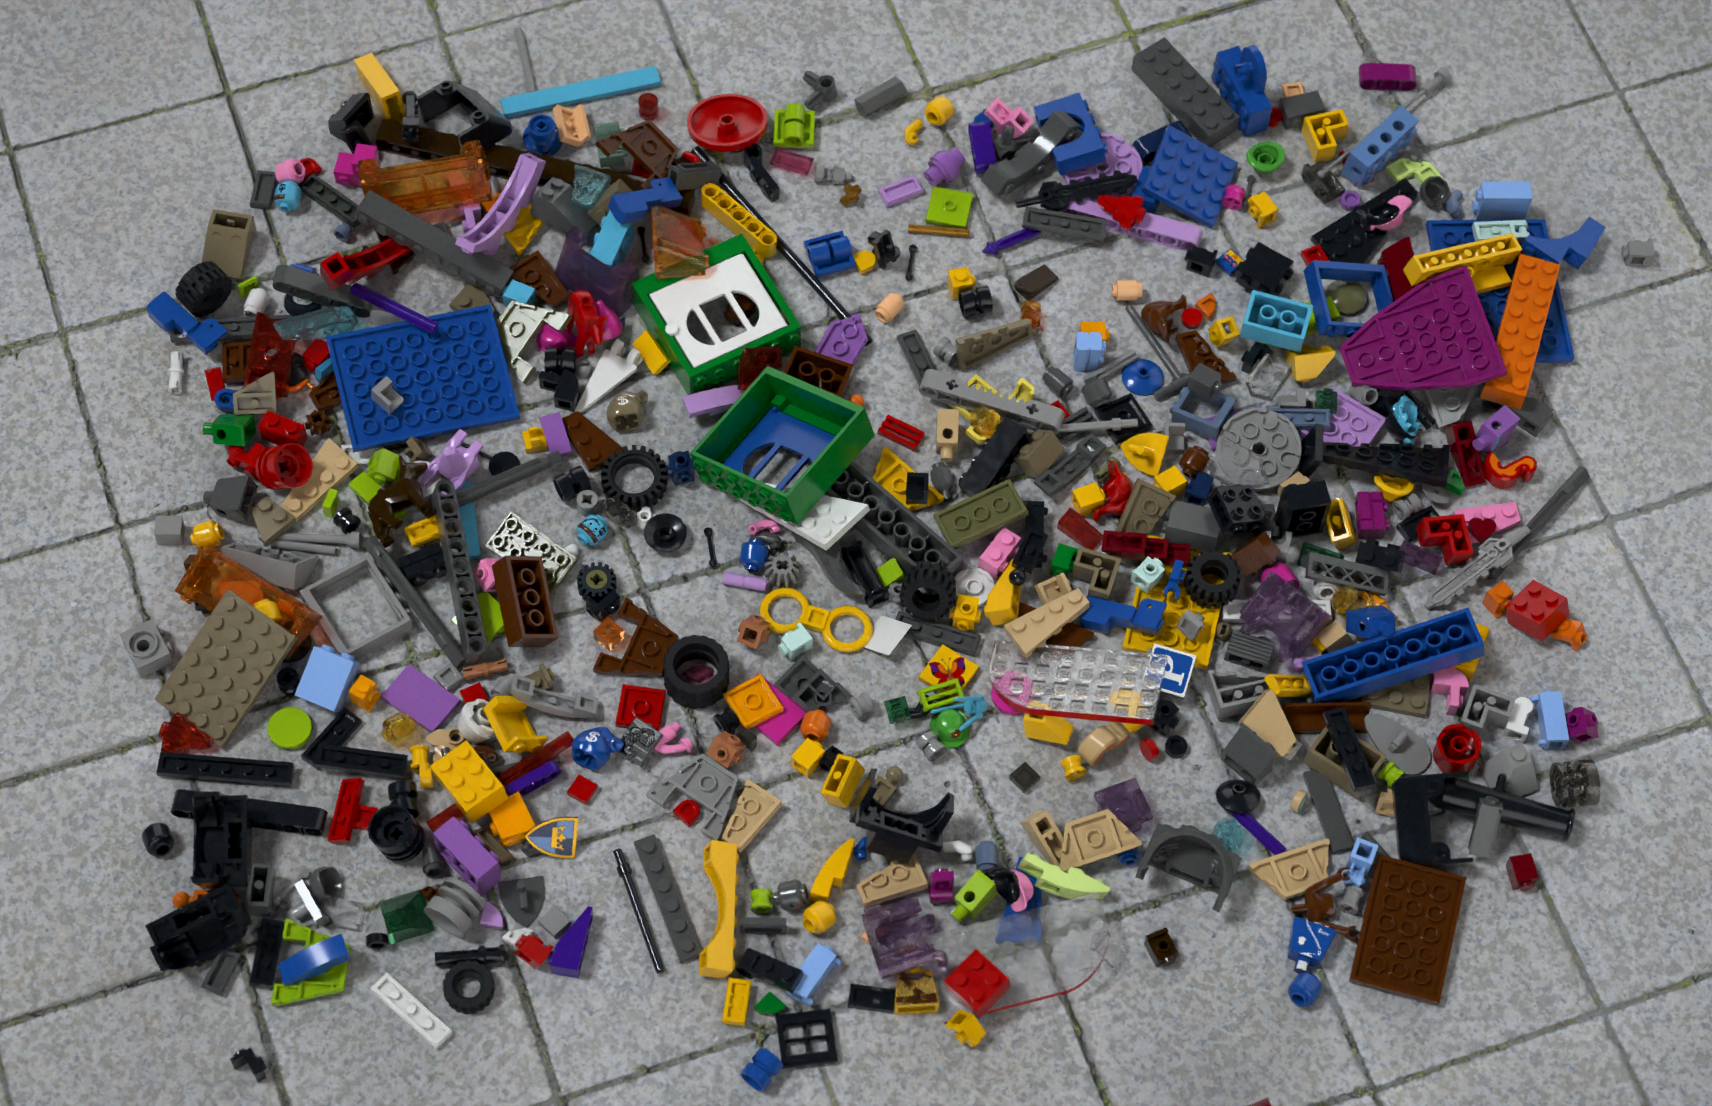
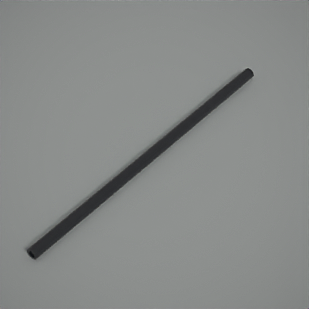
[691,146,872,346]

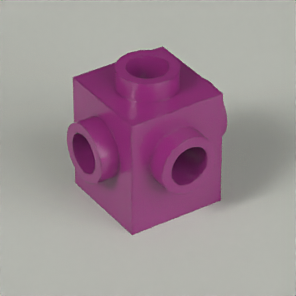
[1565,707,1599,744]

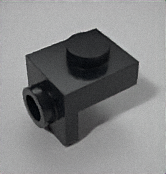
[1241,342,1274,374]
[586,590,620,621]
[230,1047,267,1082]

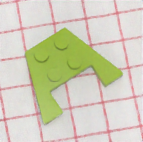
[271,919,351,1006]

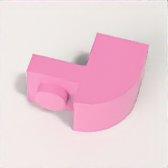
[984,97,1034,138]
[1430,667,1469,715]

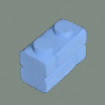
[1073,332,1106,372]

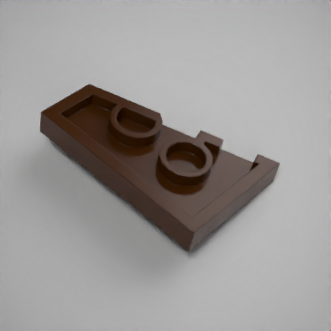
[510,250,570,309]
[1175,330,1237,384]

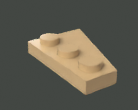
[722,779,782,853]
[856,852,928,908]

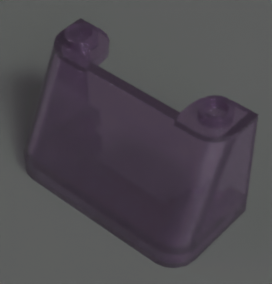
[555,226,640,318]

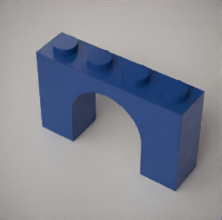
[1034,93,1108,175]

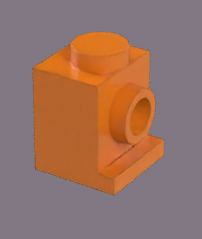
[1482,580,1514,619]

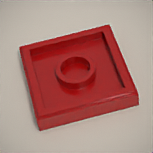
[615,684,666,731]

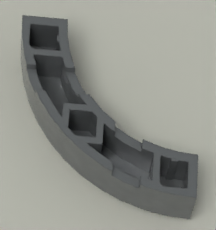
[980,111,1080,196]

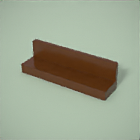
[1282,702,1372,734]

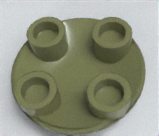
[1326,280,1367,316]

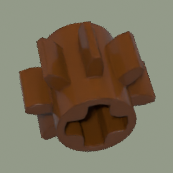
[305,410,332,437]

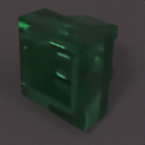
[1315,388,1337,414]
[884,696,911,724]

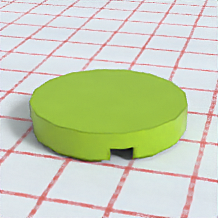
[267,707,312,750]

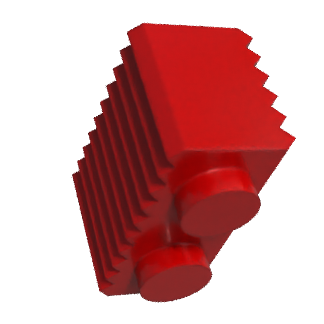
[258,410,308,446]

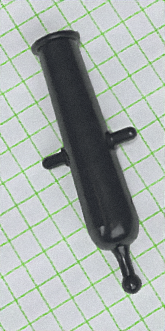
[1401,773,1575,842]

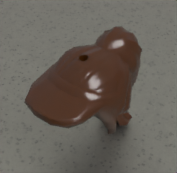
[1141,294,1187,343]

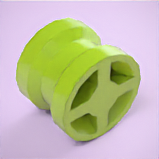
[1377,761,1406,789]
[750,889,773,914]

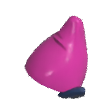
[595,300,626,340]

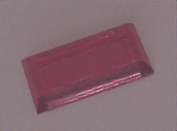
[769,148,814,176]
[682,663,714,683]

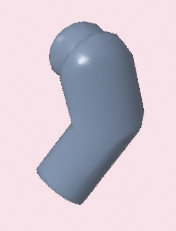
[1445,190,1463,218]

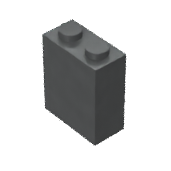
[1161,500,1220,552]

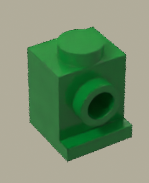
[1050,543,1079,577]

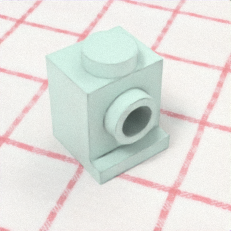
[1131,556,1165,594]
[778,623,813,661]

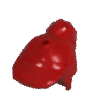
[1092,461,1133,522]

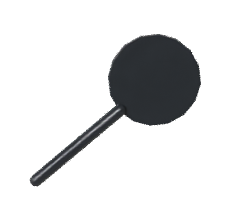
[461,442,520,476]

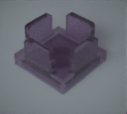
[1094,778,1153,832]

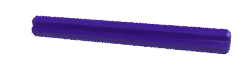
[350,283,439,334]

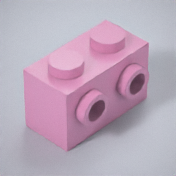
[978,527,1021,580]

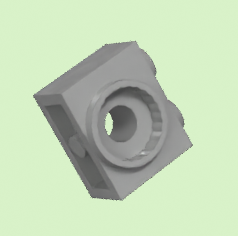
[120,619,174,678]

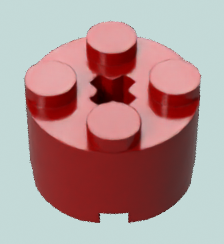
[1433,724,1481,773]

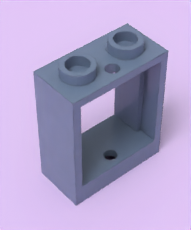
[1170,386,1236,442]

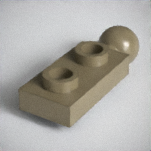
[873,766,903,806]

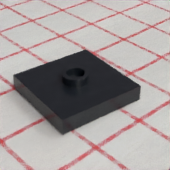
[1299,423,1324,478]

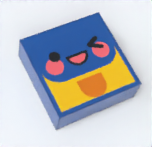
[1215,248,1244,276]

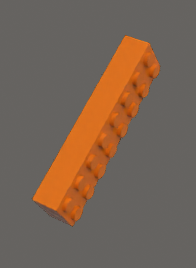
[1480,253,1560,410]

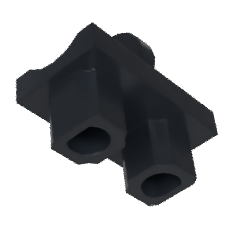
[867,229,901,270]

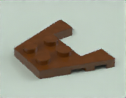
[595,120,679,190]
[593,598,679,676]

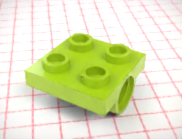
[773,103,815,149]

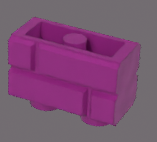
[1355,492,1389,539]

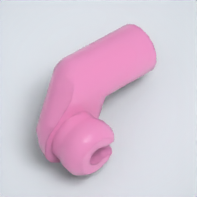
[748,519,781,535]

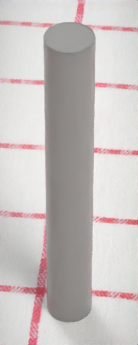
[271,540,336,555]

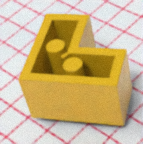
[1301,109,1349,163]

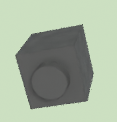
[1188,363,1222,400]

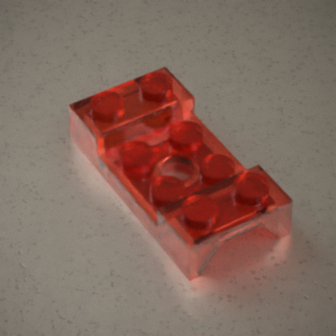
[244,312,301,398]

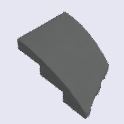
[773,655,852,712]

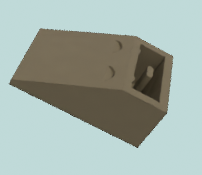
[202,209,256,280]

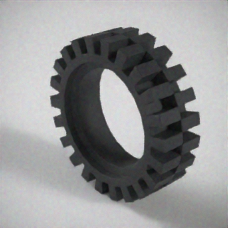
[601,445,667,512]

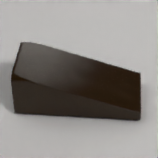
[1014,264,1059,302]

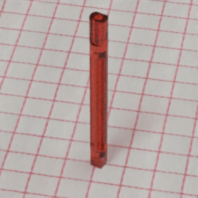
[426,731,574,833]

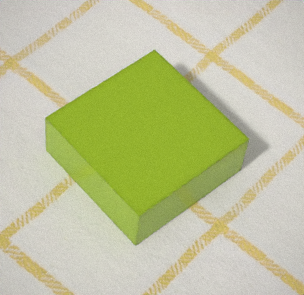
[322,488,340,518]

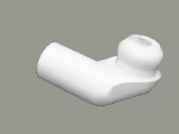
[942,841,974,861]

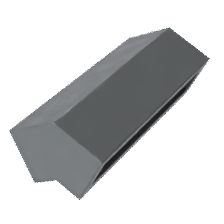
[854,77,908,117]

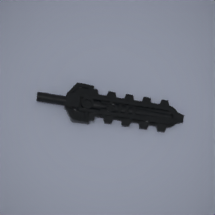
[1015,170,1138,211]

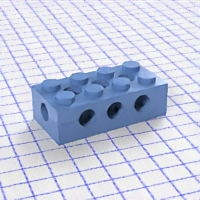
[1341,105,1419,188]

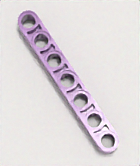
[1063,198,1203,252]

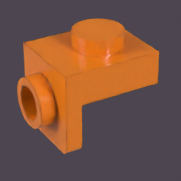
[1550,618,1587,651]

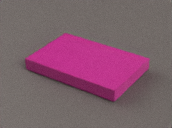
[754,673,806,746]

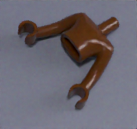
[1291,867,1358,940]

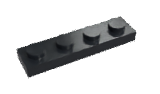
[1322,707,1376,792]
[315,743,408,779]

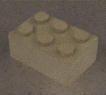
[1303,726,1387,799]

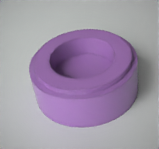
[1340,191,1361,211]

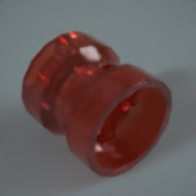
[638,93,659,121]

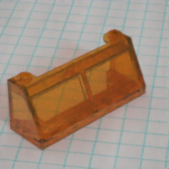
[358,140,493,214]
[175,546,322,659]

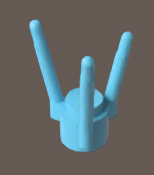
[930,694,987,731]

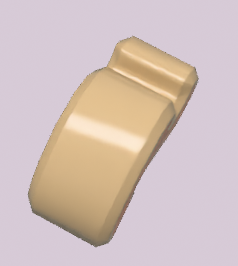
[1078,722,1130,767]

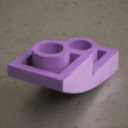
[539,412,572,456]

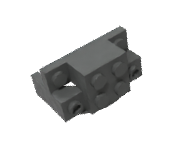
[1136,823,1242,913]

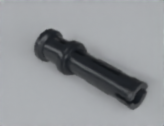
[435,944,506,967]

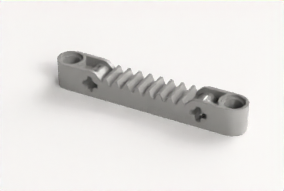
[918,369,1065,435]

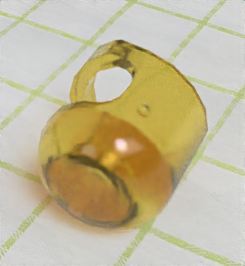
[1332,586,1374,618]

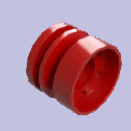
[255,443,313,490]

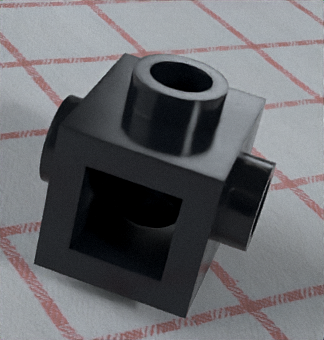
[1147,698,1180,736]

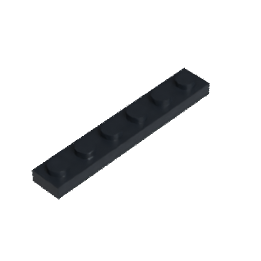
[156,752,295,786]

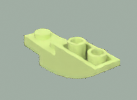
[1018,853,1110,901]

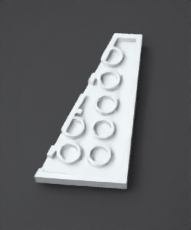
[738,482,870,551]

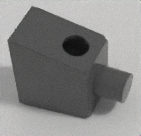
[203,475,258,521]

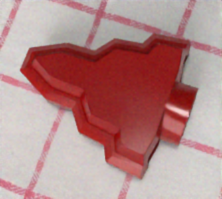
[1096,195,1146,231]

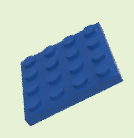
[1141,125,1238,229]

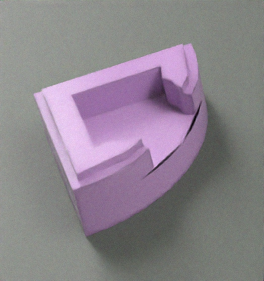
[480,902,503,930]

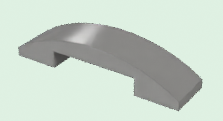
[510,674,598,718]

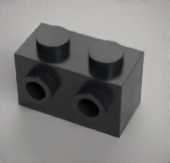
[1355,539,1406,573]

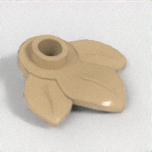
[425,727,467,763]

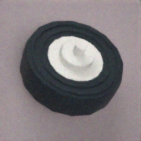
[284,294,321,318]

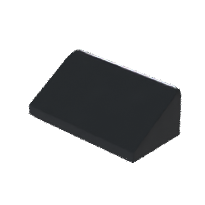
[340,119,374,154]

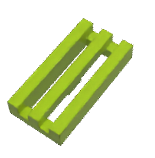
[916,678,964,712]

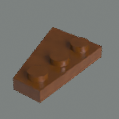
[562,411,623,472]

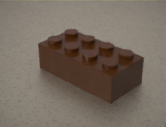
[492,556,559,647]

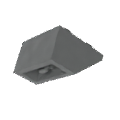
[1221,724,1277,786]

